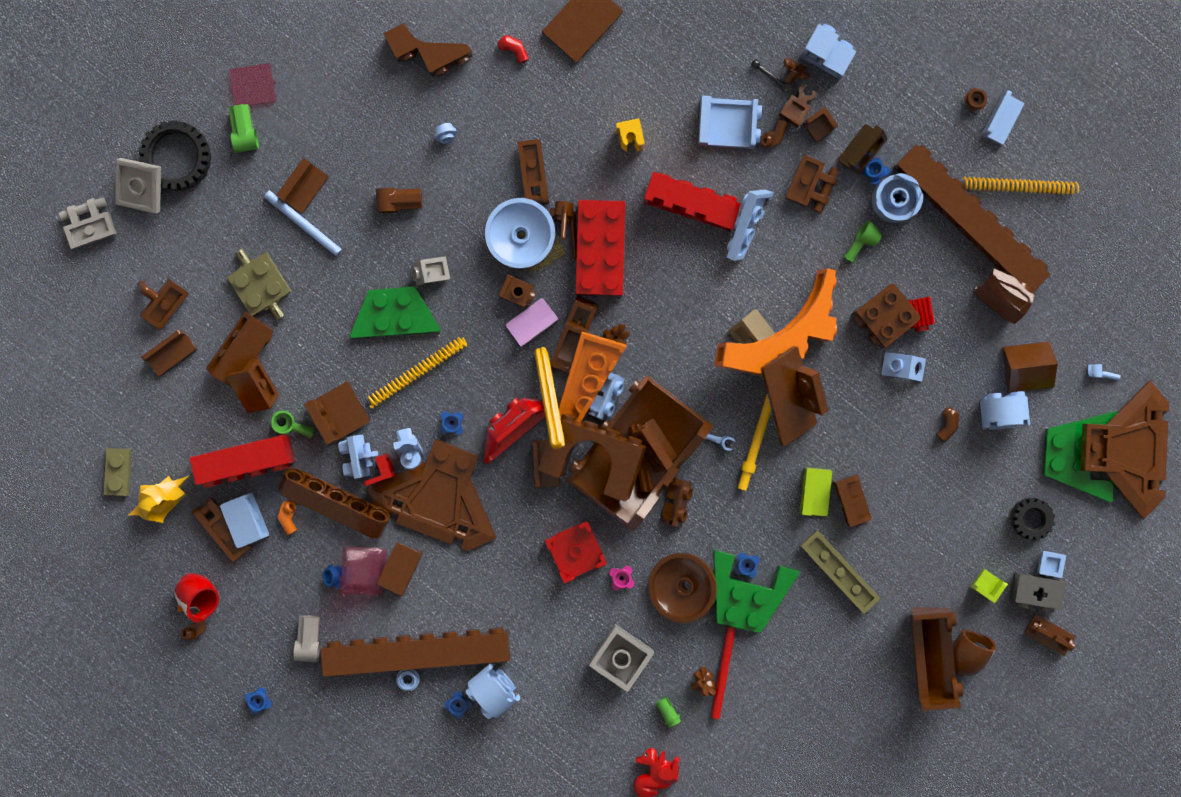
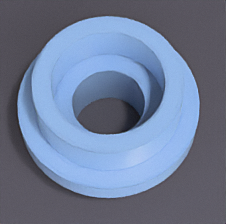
[434,123,457,144]
[396,669,420,691]

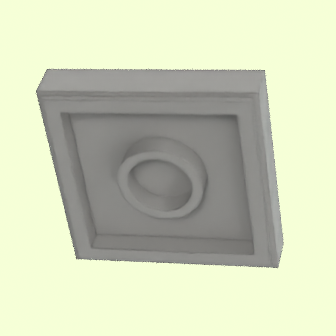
[115,158,161,214]

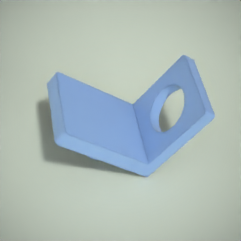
[882,352,926,381]

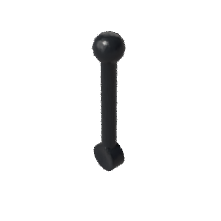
[751,60,792,93]

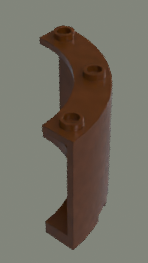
[566,375,713,532]

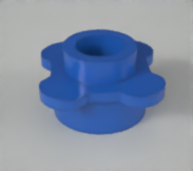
[862,158,890,185]
[440,411,464,435]
[734,552,760,578]
[322,565,343,589]
[244,687,272,714]
[444,691,472,719]

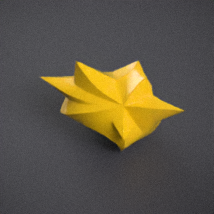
[129,476,188,523]

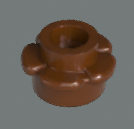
[964,88,987,111]

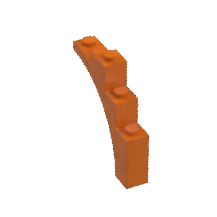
[714,268,837,376]

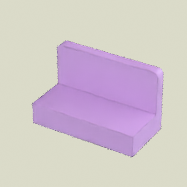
[506,298,559,347]

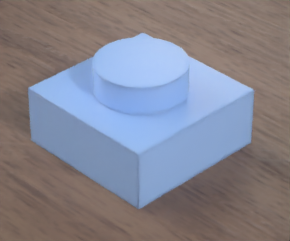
[1037,550,1066,578]

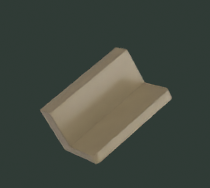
[728,309,775,344]

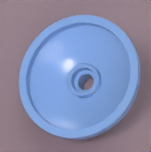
[485,198,555,268]

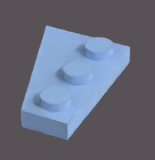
[726,189,774,261]

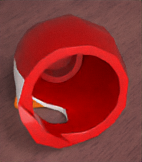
[174,573,220,623]

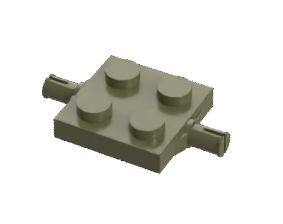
[227,248,292,320]

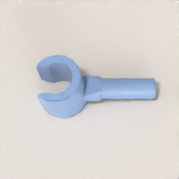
[1088,364,1121,381]
[705,434,735,451]

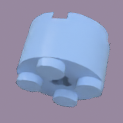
[872,174,923,223]
[980,392,1030,430]
[466,663,520,719]

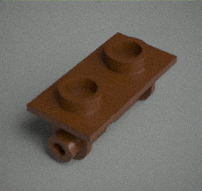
[662,478,693,527]
[1024,614,1076,656]

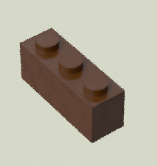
[206,311,274,387]

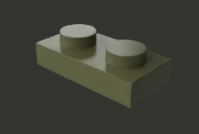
[104,448,132,496]

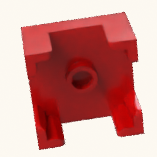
[545,520,607,584]

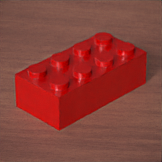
[576,200,625,297]
[189,434,295,488]

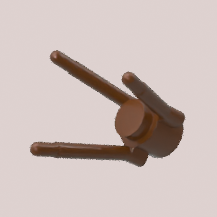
[550,201,577,259]

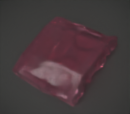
[339,547,387,595]

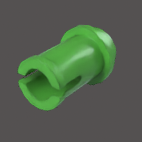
[655,696,681,728]

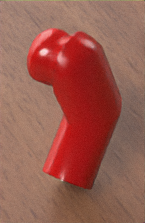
[497,35,529,64]

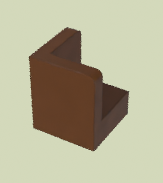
[803,107,838,143]

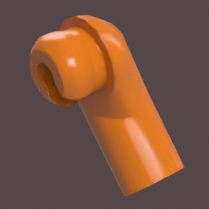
[277,500,297,535]

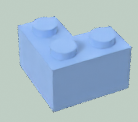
[800,24,856,80]

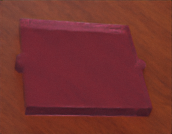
[230,63,276,106]

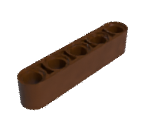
[278,467,390,539]

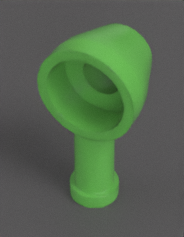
[843,220,882,262]
[270,410,314,439]

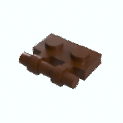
[785,154,839,213]

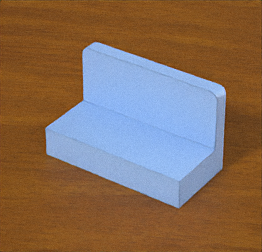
[981,90,1025,146]
[220,492,270,548]

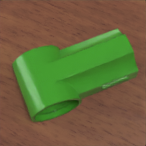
[228,104,259,153]

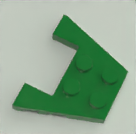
[1043,411,1118,502]
[712,549,800,633]

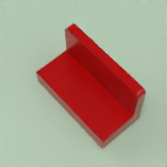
[364,453,396,486]

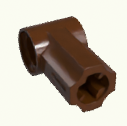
[376,188,423,213]

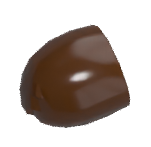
[953,630,996,676]

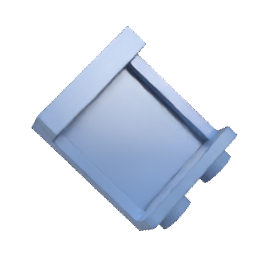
[698,96,762,149]

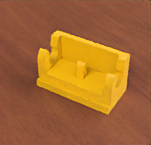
[615,118,645,151]

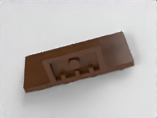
[761,346,828,446]

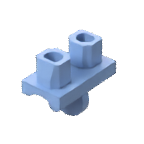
[393,428,424,470]
[338,434,378,479]

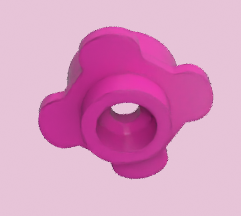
[609,566,634,591]

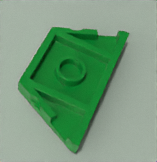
[350,287,441,338]

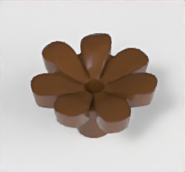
[783,58,810,84]
[603,324,630,344]
[691,666,716,696]

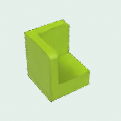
[970,568,1008,603]

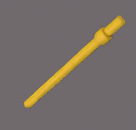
[738,395,771,491]

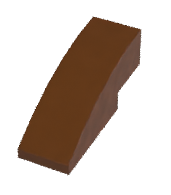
[550,296,599,373]

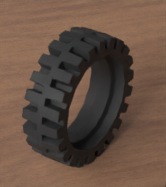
[139,120,211,191]

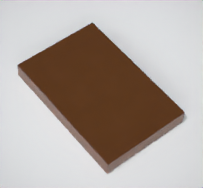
[542,0,623,64]

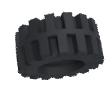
[1010,498,1055,540]

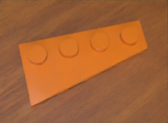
[559,332,627,422]

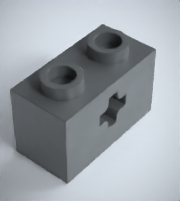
[1010,572,1066,613]

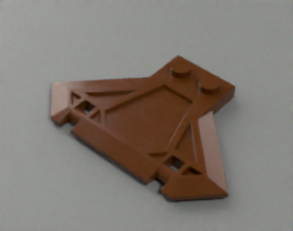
[1080,381,1169,519]
[367,439,497,551]

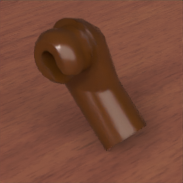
[760,119,788,148]
[936,407,959,442]
[181,610,206,641]

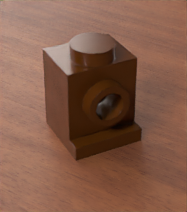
[499,275,536,308]

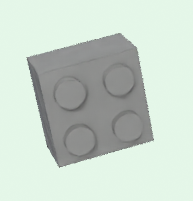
[589,624,654,692]

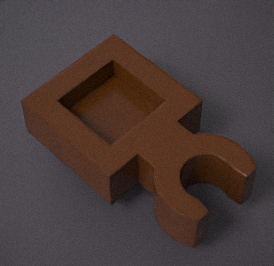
[778,84,816,128]

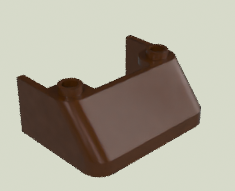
[910,607,963,711]

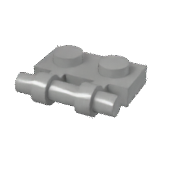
[59,197,117,250]

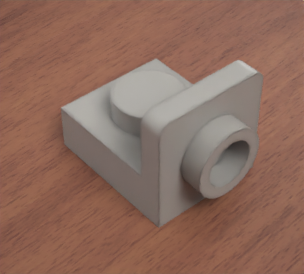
[411,256,450,286]

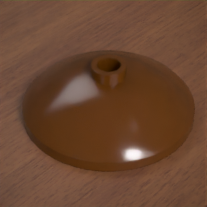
[648,553,717,623]

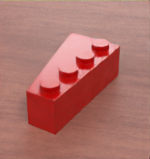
[643,172,741,232]

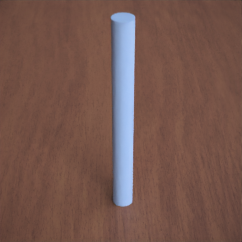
[264,190,342,256]

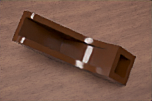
[384,23,473,77]

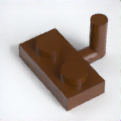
[137,278,189,330]

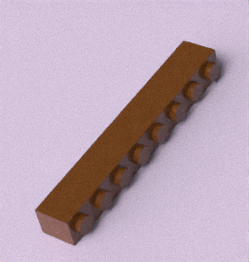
[894,144,1051,293]
[321,627,511,677]

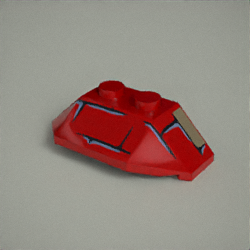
[484,398,559,465]

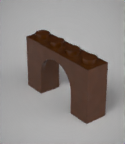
[538,413,647,502]

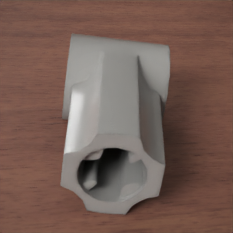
[293,615,320,663]

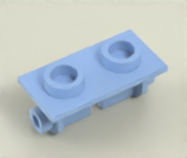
[589,373,625,420]

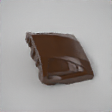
[973,269,1034,324]

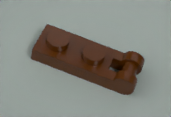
[517,139,549,205]
[193,497,252,562]

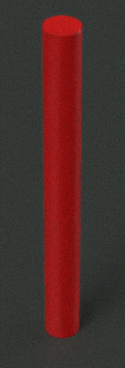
[711,626,736,719]

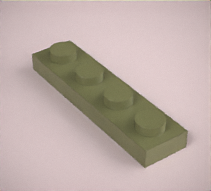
[800,530,881,614]

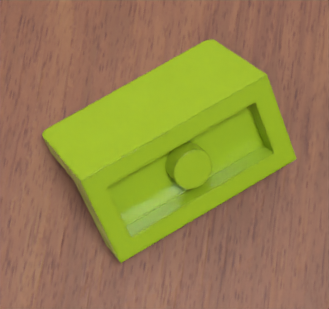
[800,467,832,516]

